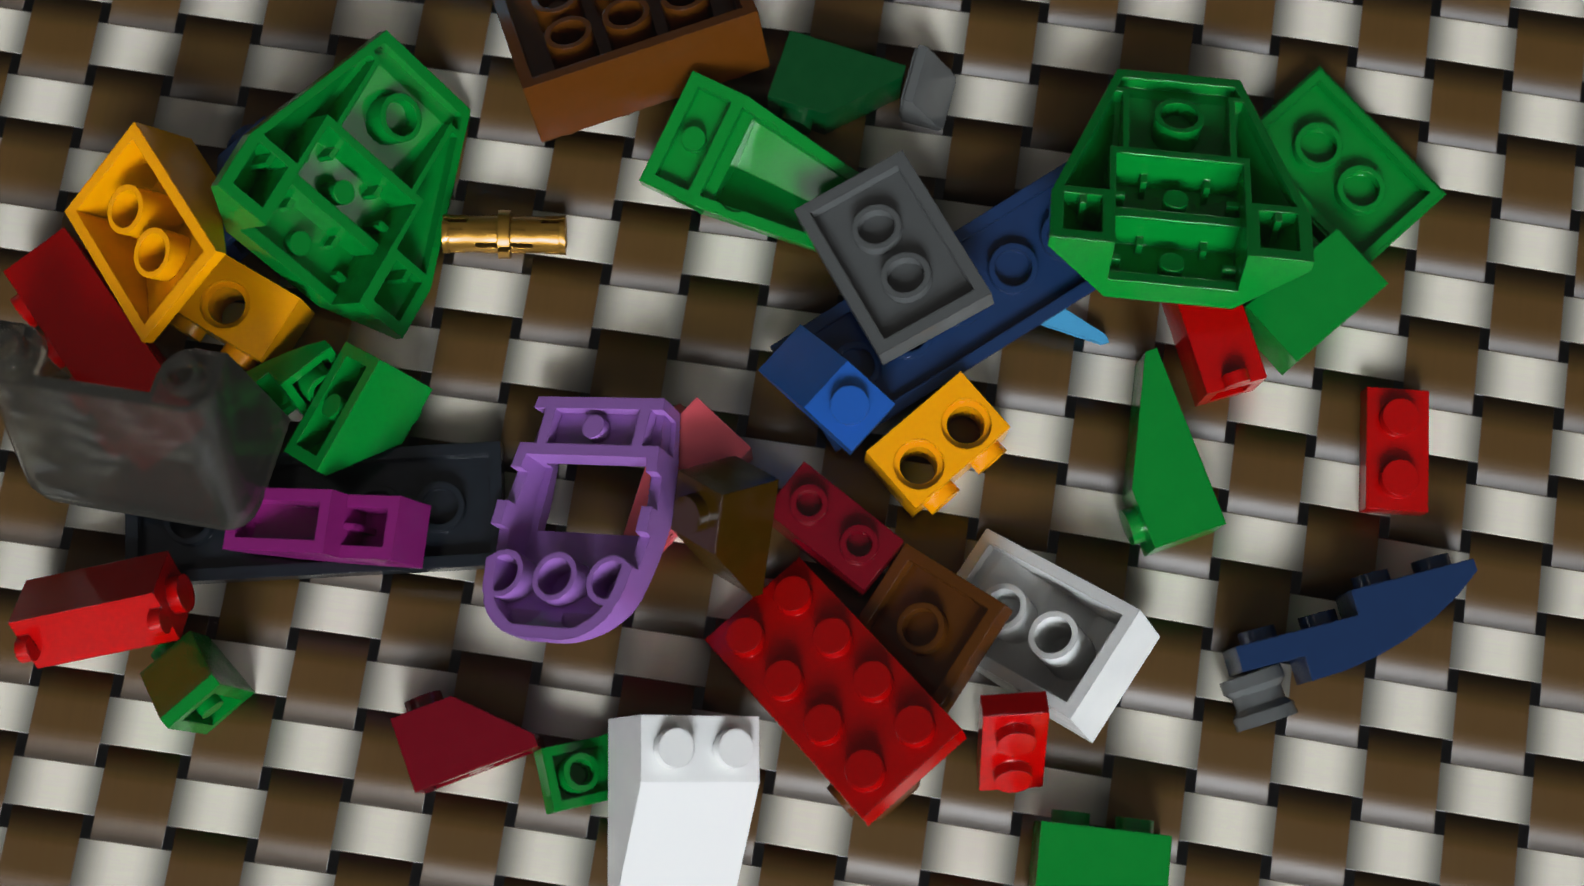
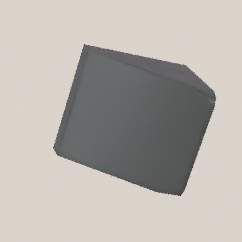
[898,45,956,131]

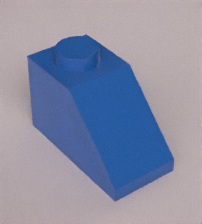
[758,324,895,455]

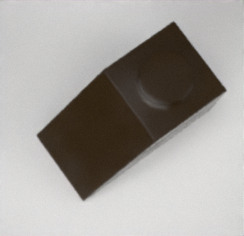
[671,456,779,597]

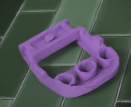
[482,396,680,644]

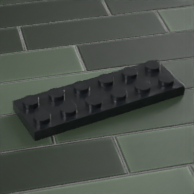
[125,441,505,585]

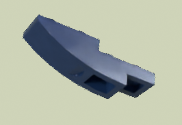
[1222,553,1477,685]

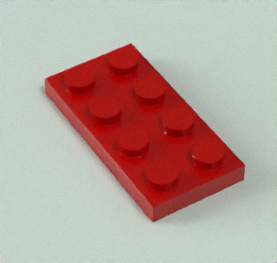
[704,557,967,826]

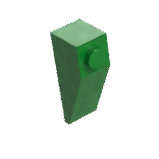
[1119,348,1226,557]

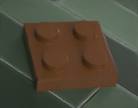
[858,543,1013,714]

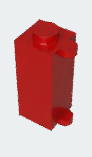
[1161,302,1267,407]
[8,551,195,669]

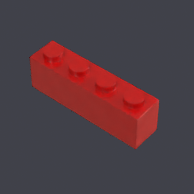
[3,227,209,466]

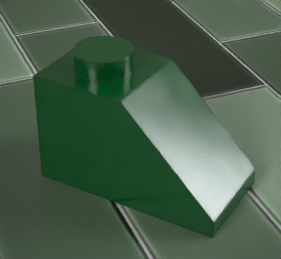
[768,30,906,135]

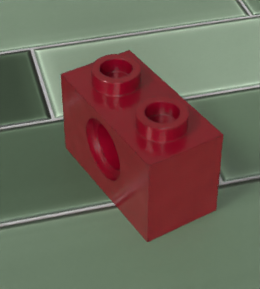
[772,461,904,599]

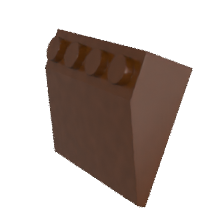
[493,0,770,143]

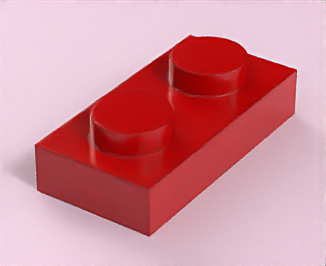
[1359,387,1429,516]
[976,691,1050,793]

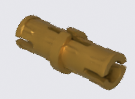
[441,210,567,259]

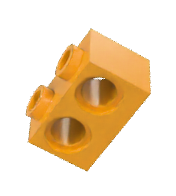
[864,371,1011,518]

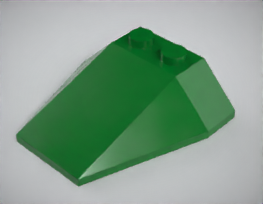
[210,30,471,339]
[1048,69,1314,309]

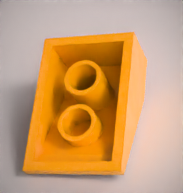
[64,121,226,344]

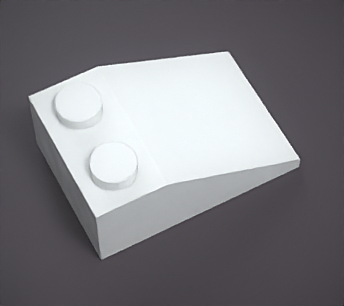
[957,528,1160,743]
[607,715,760,886]

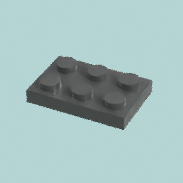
[794,150,994,365]

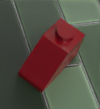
[390,690,546,794]

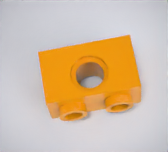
[169,255,315,371]

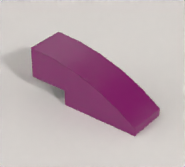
[222,487,431,569]

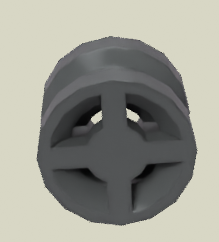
[1219,664,1298,732]

